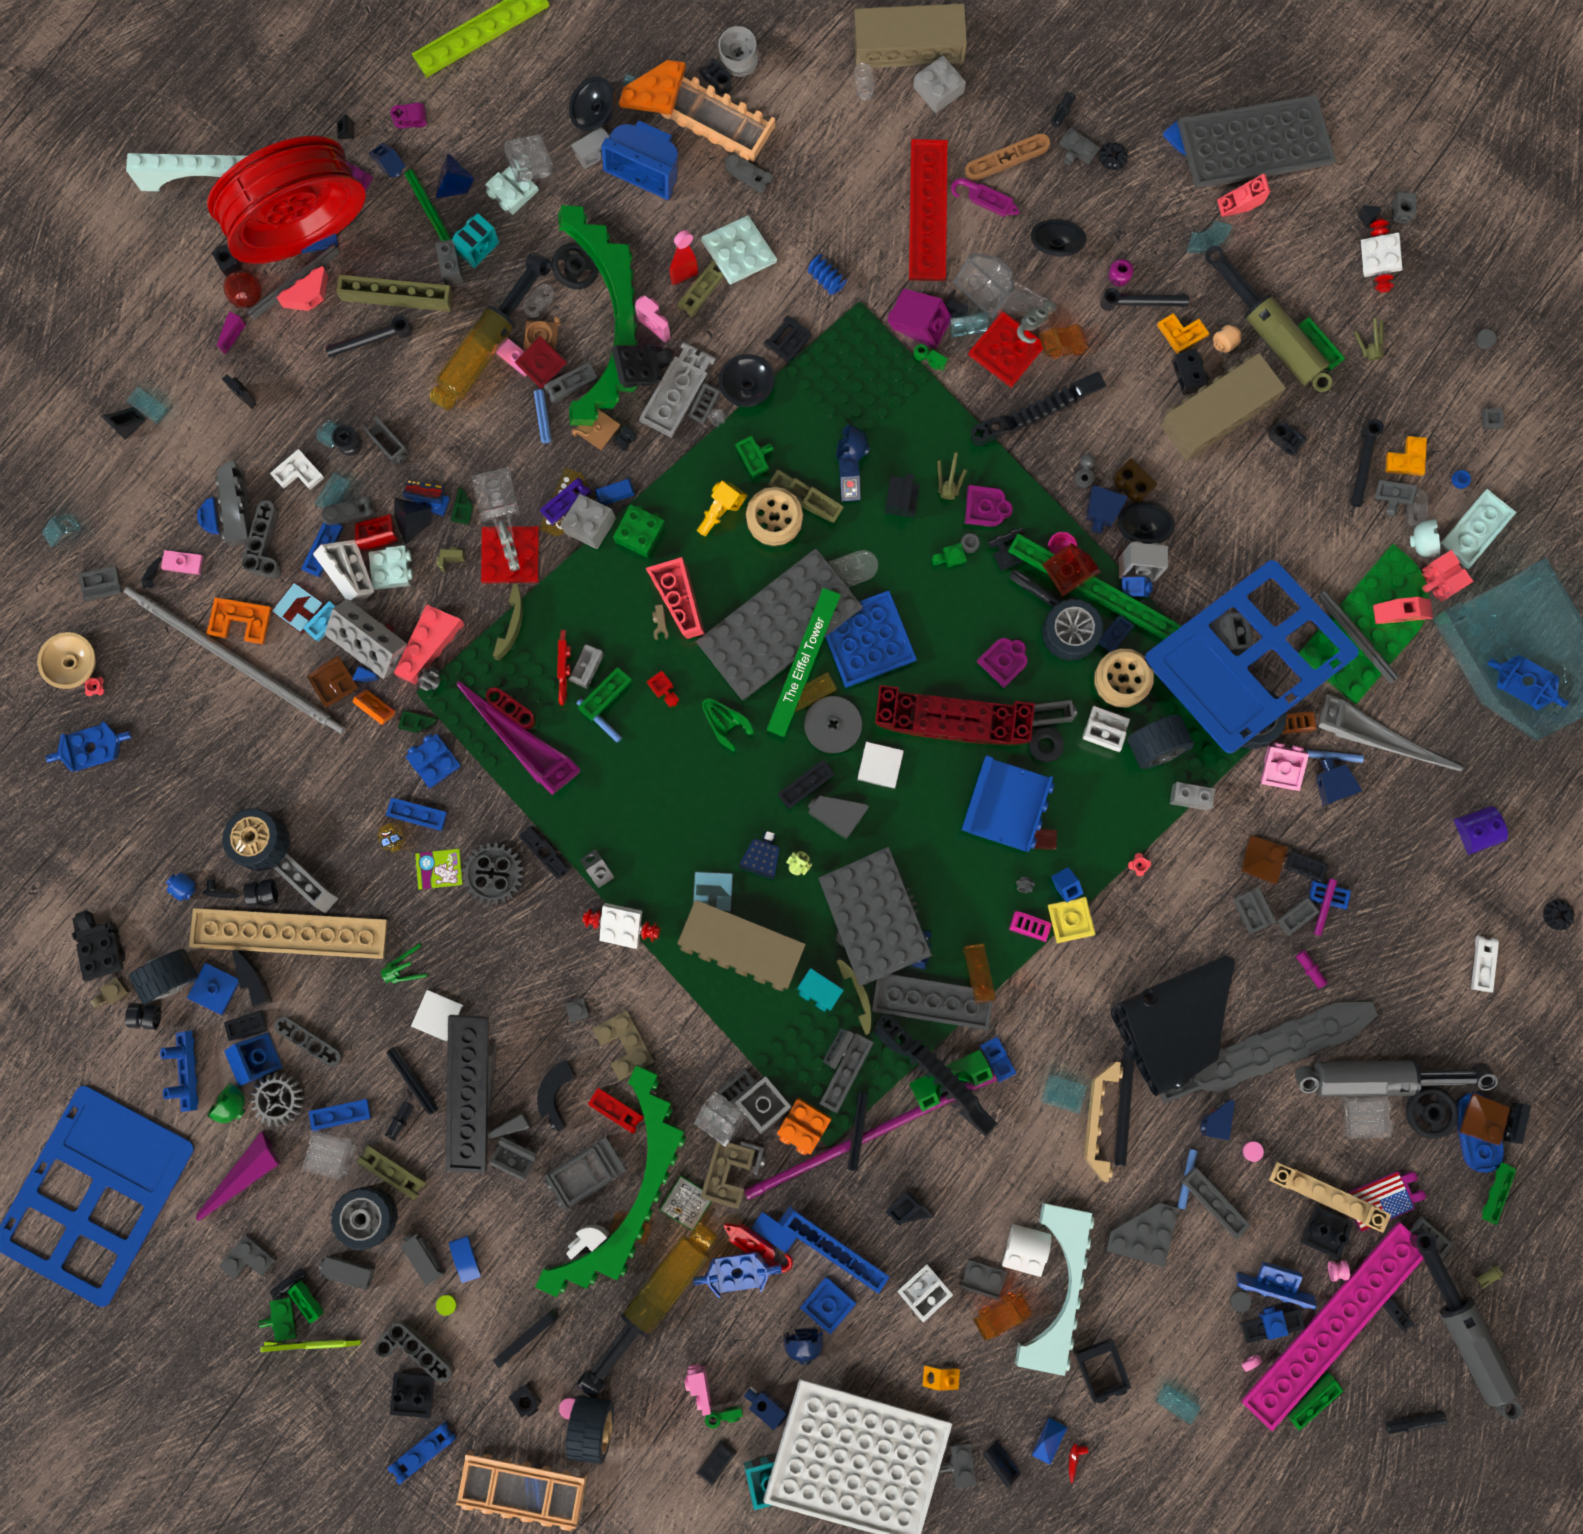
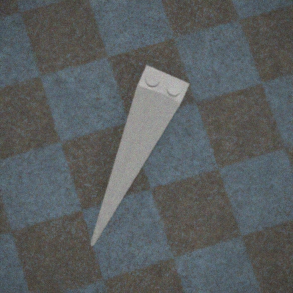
[1318,694,1464,771]

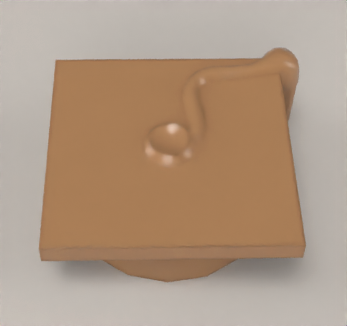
[523,317,561,352]
[572,408,621,451]

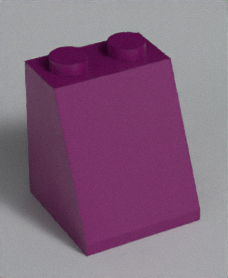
[887,289,952,350]

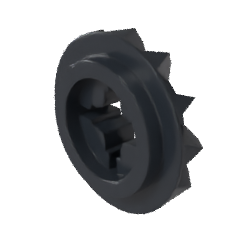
[1099,141,1129,170]
[1543,899,1576,930]

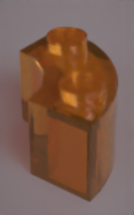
[1038,324,1089,359]
[973,1292,1034,1341]

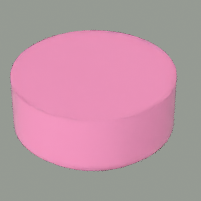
[674,230,693,249]
[1242,1141,1264,1162]
[1241,1354,1263,1372]
[559,1397,575,1419]

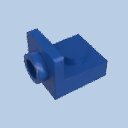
[1122,577,1152,597]

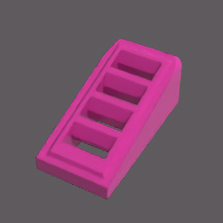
[1009,911,1052,942]

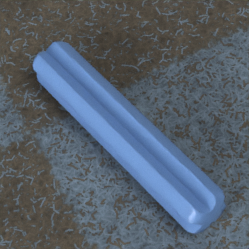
[534,389,552,444]

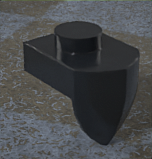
[944,289,969,320]

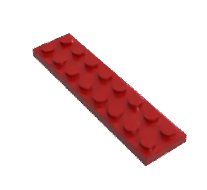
[909,139,948,281]

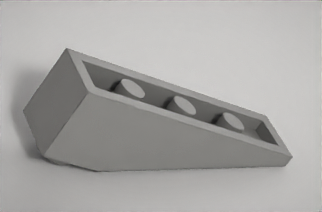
[273,853,338,913]

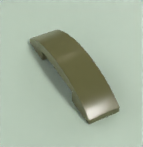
[493,584,523,660]
[837,960,871,1035]

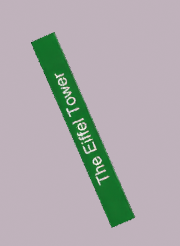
[767,588,841,737]

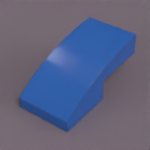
[980,1037,1016,1083]
[751,1212,797,1253]
[449,1235,481,1283]

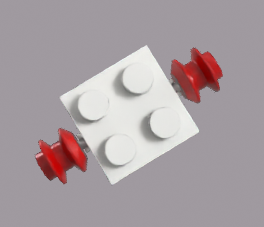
[1361,219,1403,293]
[583,903,660,949]

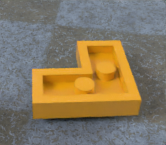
[1157,313,1209,354]
[1385,436,1427,476]

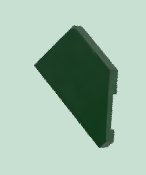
[450,488,474,526]
[398,710,438,734]

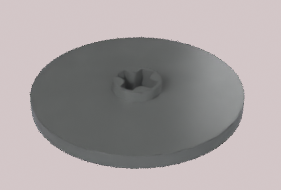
[804,696,862,753]

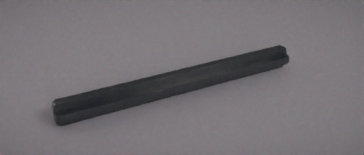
[1114,1048,1134,1167]

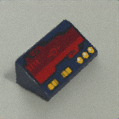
[403,480,445,505]

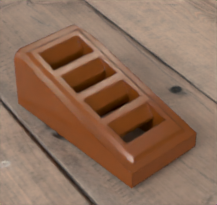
[1280,711,1316,735]

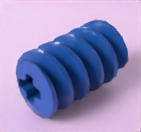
[808,253,847,295]

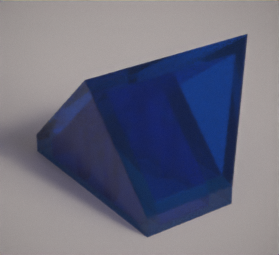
[435,154,474,199]

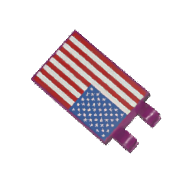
[1347,1171,1427,1232]

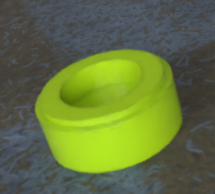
[436,1294,457,1316]

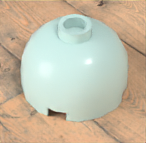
[1410,519,1440,558]

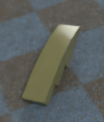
[767,469,843,523]

